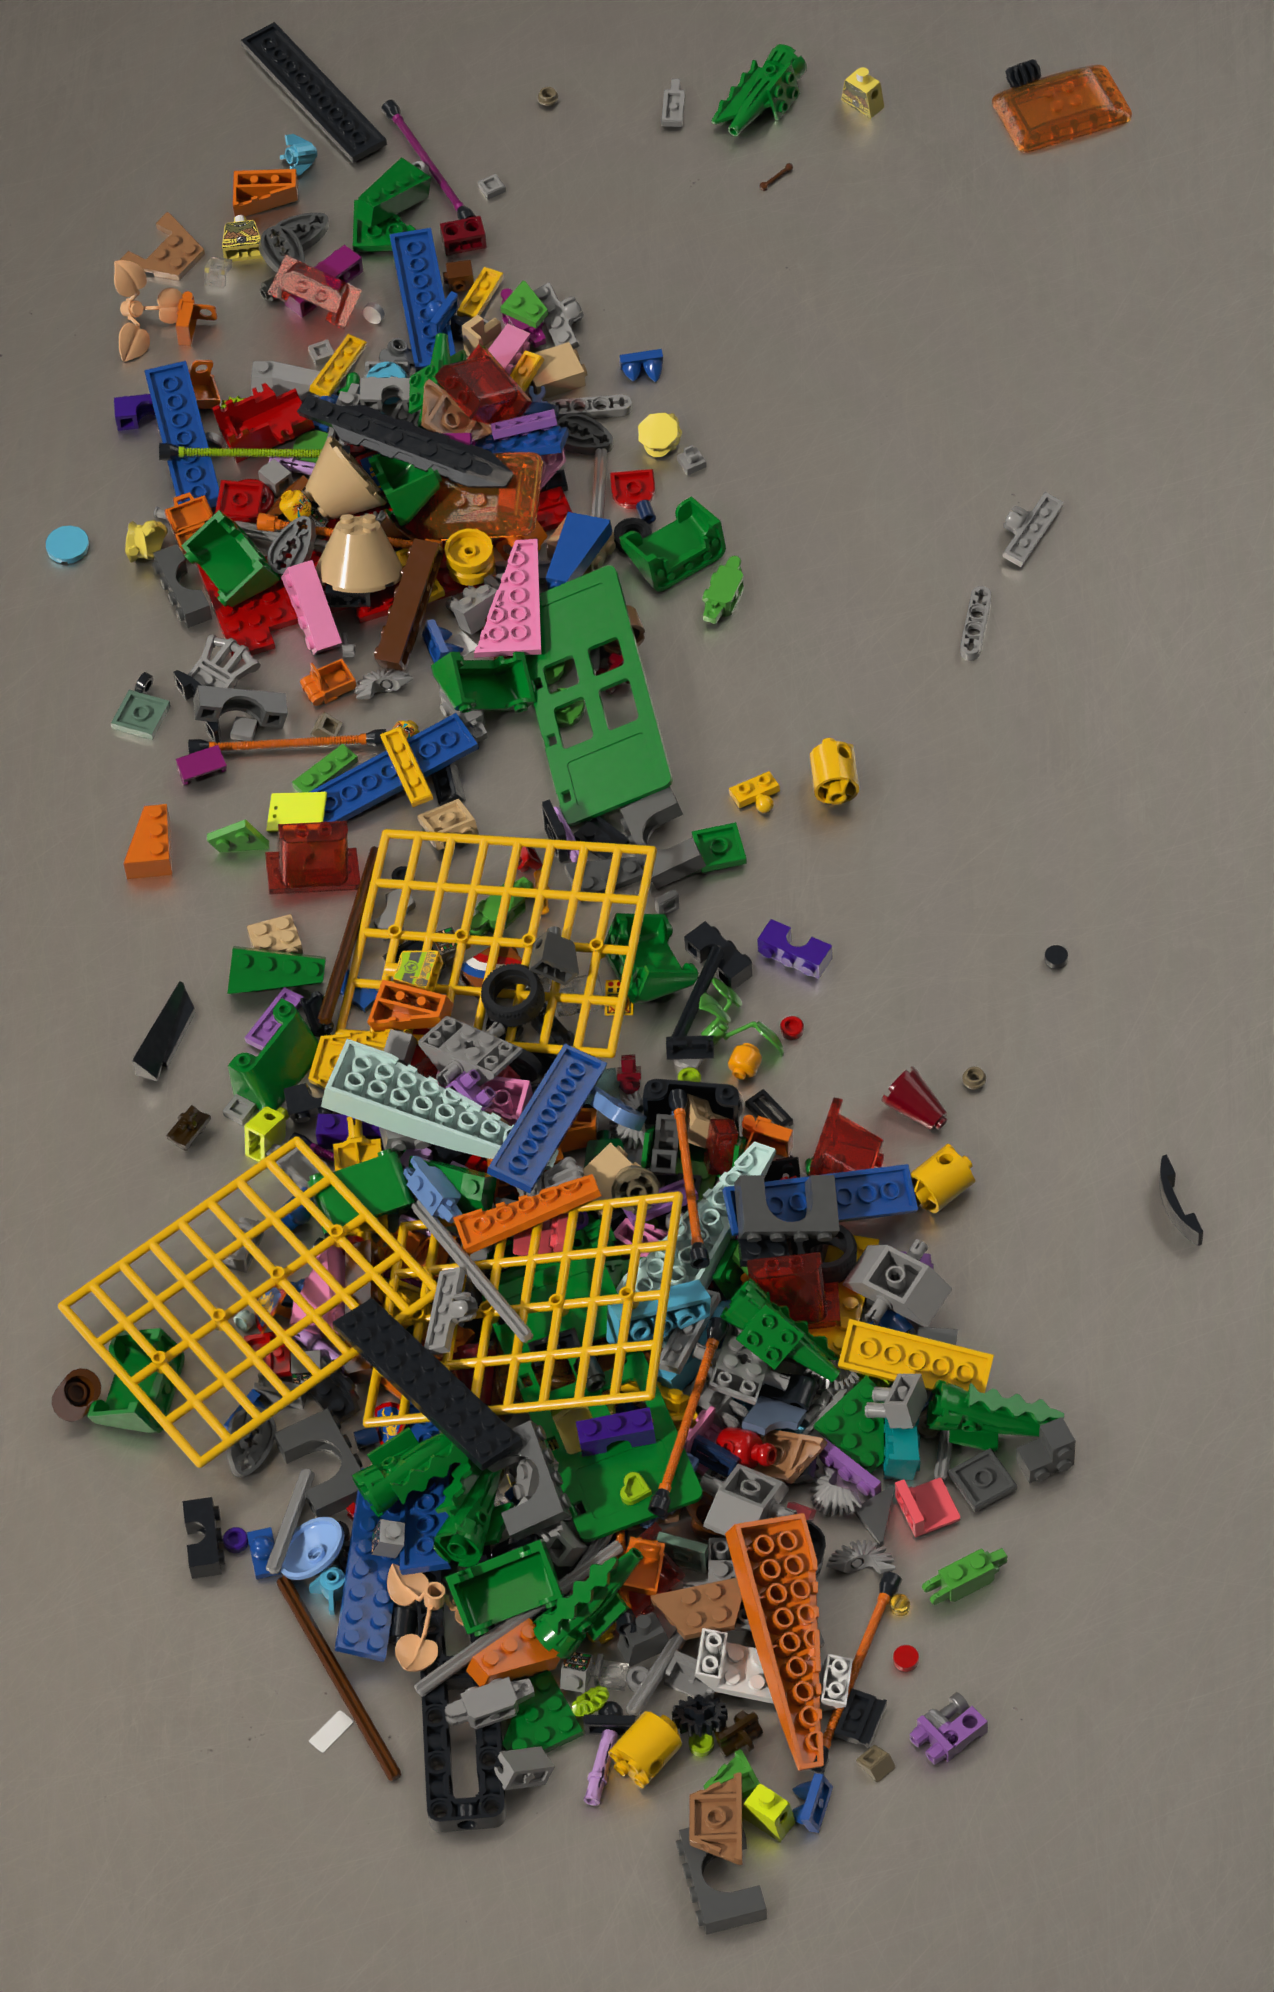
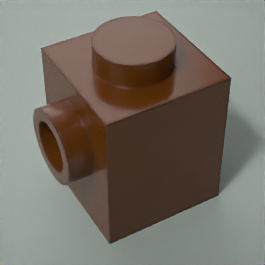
[443,260,474,292]

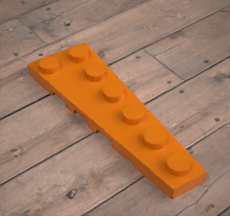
[453,1174,602,1255]

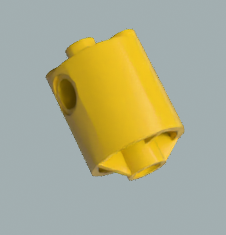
[810,738,859,805]
[910,1144,976,1213]
[608,1711,682,1788]

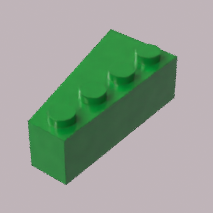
[356,157,431,228]
[227,946,326,994]

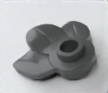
[379,338,414,369]

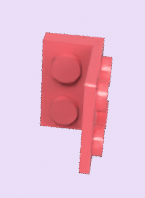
[512,1213,568,1256]
[895,1478,960,1538]

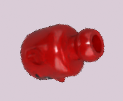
[715,1426,777,1469]

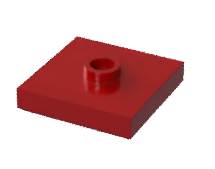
[215,480,265,523]

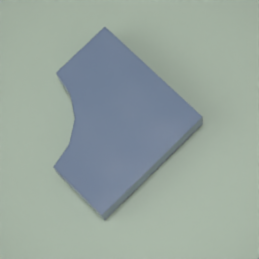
[742,1395,807,1435]

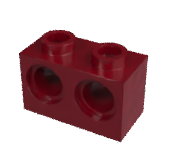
[440,216,487,256]

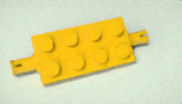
[333,1117,389,1241]

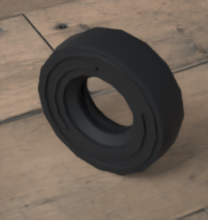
[614,518,652,553]
[509,1048,542,1082]

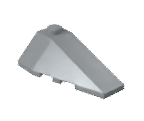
[251,361,340,401]

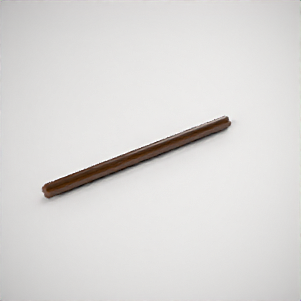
[318,846,378,1025]
[277,1576,401,1781]

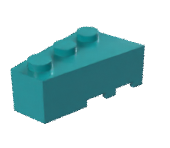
[883,1417,921,1480]

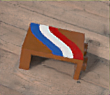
[459,946,522,1001]

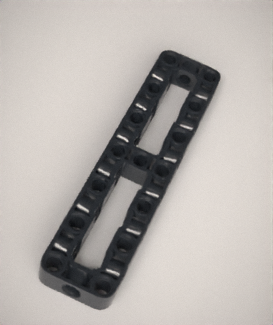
[417,1545,506,1832]

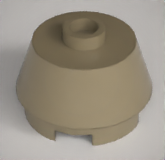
[611,1165,659,1214]

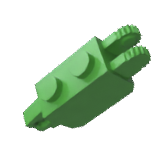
[702,555,744,624]
[470,876,534,936]
[922,1548,1008,1605]

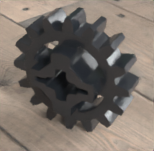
[672,1694,728,1737]

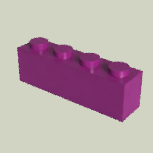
[283,245,364,318]

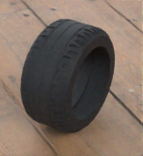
[481,963,545,1027]
[793,1225,857,1286]

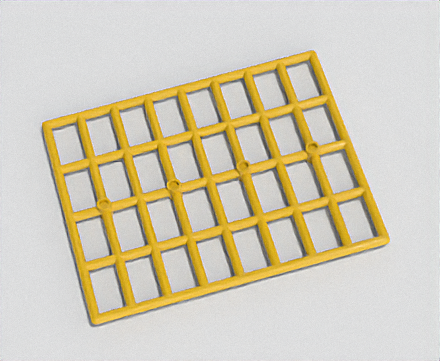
[335,829,657,1058]
[58,1136,437,1468]
[363,1191,683,1428]

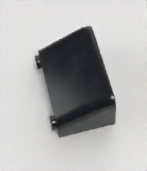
[643,1079,743,1135]

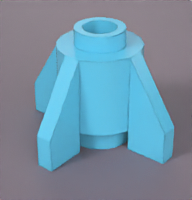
[280,134,317,176]
[309,1565,345,1615]

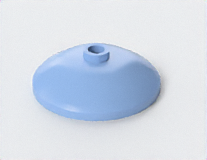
[280,1517,344,1580]

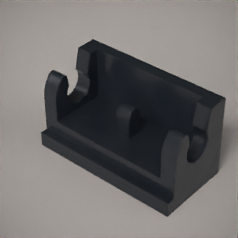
[531,1003,575,1055]

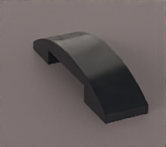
[173,670,221,744]
[1159,1154,1203,1246]

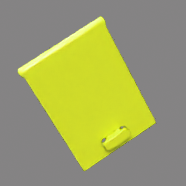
[266,792,327,833]

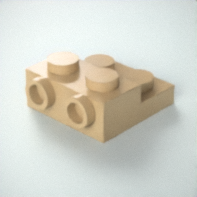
[417,799,479,851]
[247,914,303,954]

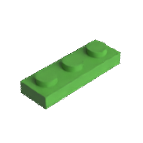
[292,744,358,793]

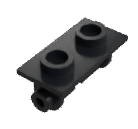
[300,991,334,1037]
[666,1035,714,1060]
[764,1155,800,1182]

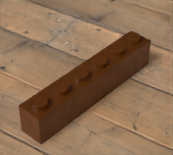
[374,538,445,671]
[344,1239,384,1385]

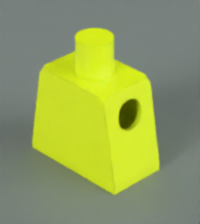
[244,1107,290,1162]
[742,1784,795,1843]

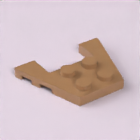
[120,212,205,281]

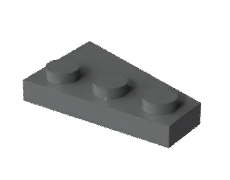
[564,857,643,902]

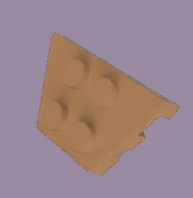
[421,379,492,442]
[753,1430,828,1484]
[651,1577,742,1640]
[689,1772,743,1865]

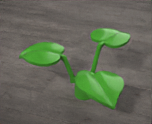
[699,977,784,1057]

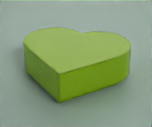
[620,1472,652,1505]

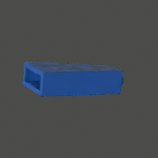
[546,512,613,590]

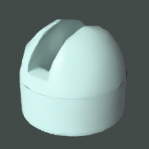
[234,1310,255,1331]

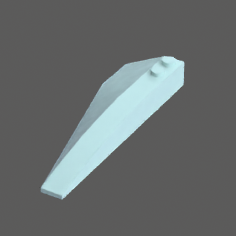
[321,1039,559,1170]
[616,1141,776,1348]

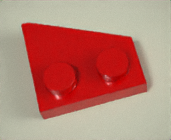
[244,1329,292,1378]

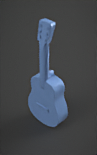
[590,1086,647,1131]

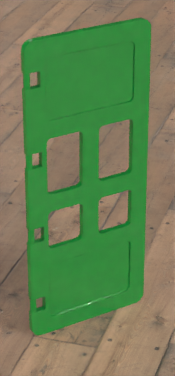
[525,565,673,826]
[482,1258,703,1542]

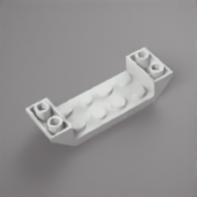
[695,1628,853,1711]

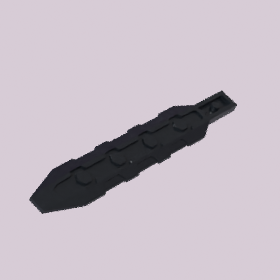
[297,394,515,488]

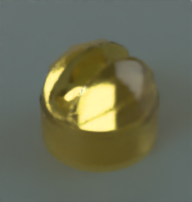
[890,1594,910,1616]

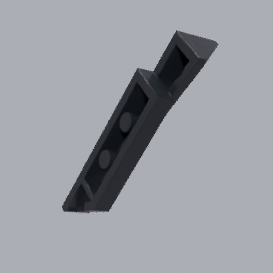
[133,981,196,1081]

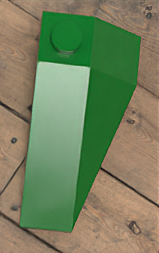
[408,1156,497,1214]

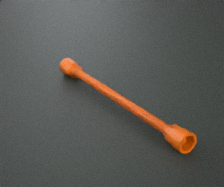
[257,513,443,549]

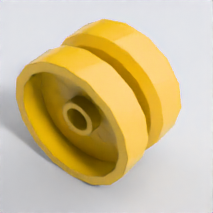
[444,528,495,586]

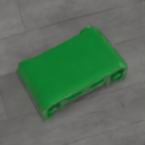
[368,453,443,527]
[619,496,726,592]
[181,510,281,607]
[431,652,536,713]
[604,913,699,1004]
[228,998,319,1111]
[306,1149,415,1238]
[87,1328,185,1433]
[445,1538,564,1637]

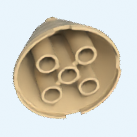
[303,436,388,520]
[315,514,403,593]

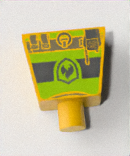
[384,951,443,992]

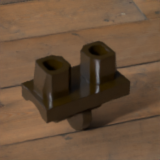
[166,1105,211,1151]
[714,1710,763,1757]

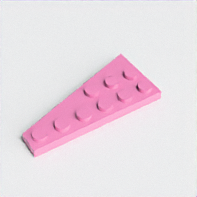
[474,539,541,658]

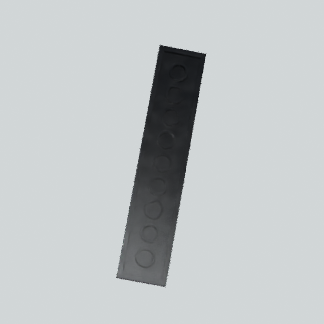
[241,22,387,163]
[332,1298,523,1471]

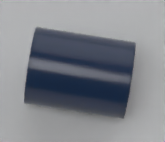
[636,500,656,524]
[353,1427,380,1449]

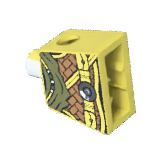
[841,67,884,119]
[222,215,263,263]

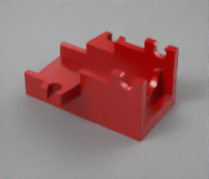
[212,383,315,463]

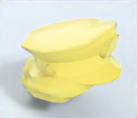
[638,413,682,457]
[125,520,168,563]

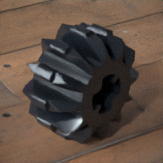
[1005,59,1042,88]

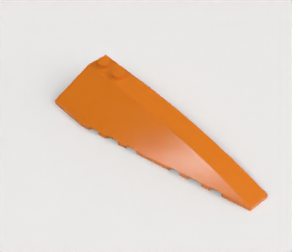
[725,1513,824,1771]

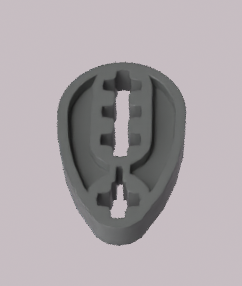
[272,213,329,254]
[259,225,305,283]
[557,413,613,455]
[267,516,316,576]
[227,1406,277,1477]

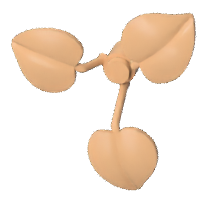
[114,260,182,362]
[387,1564,464,1672]

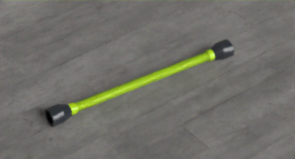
[159,443,350,461]

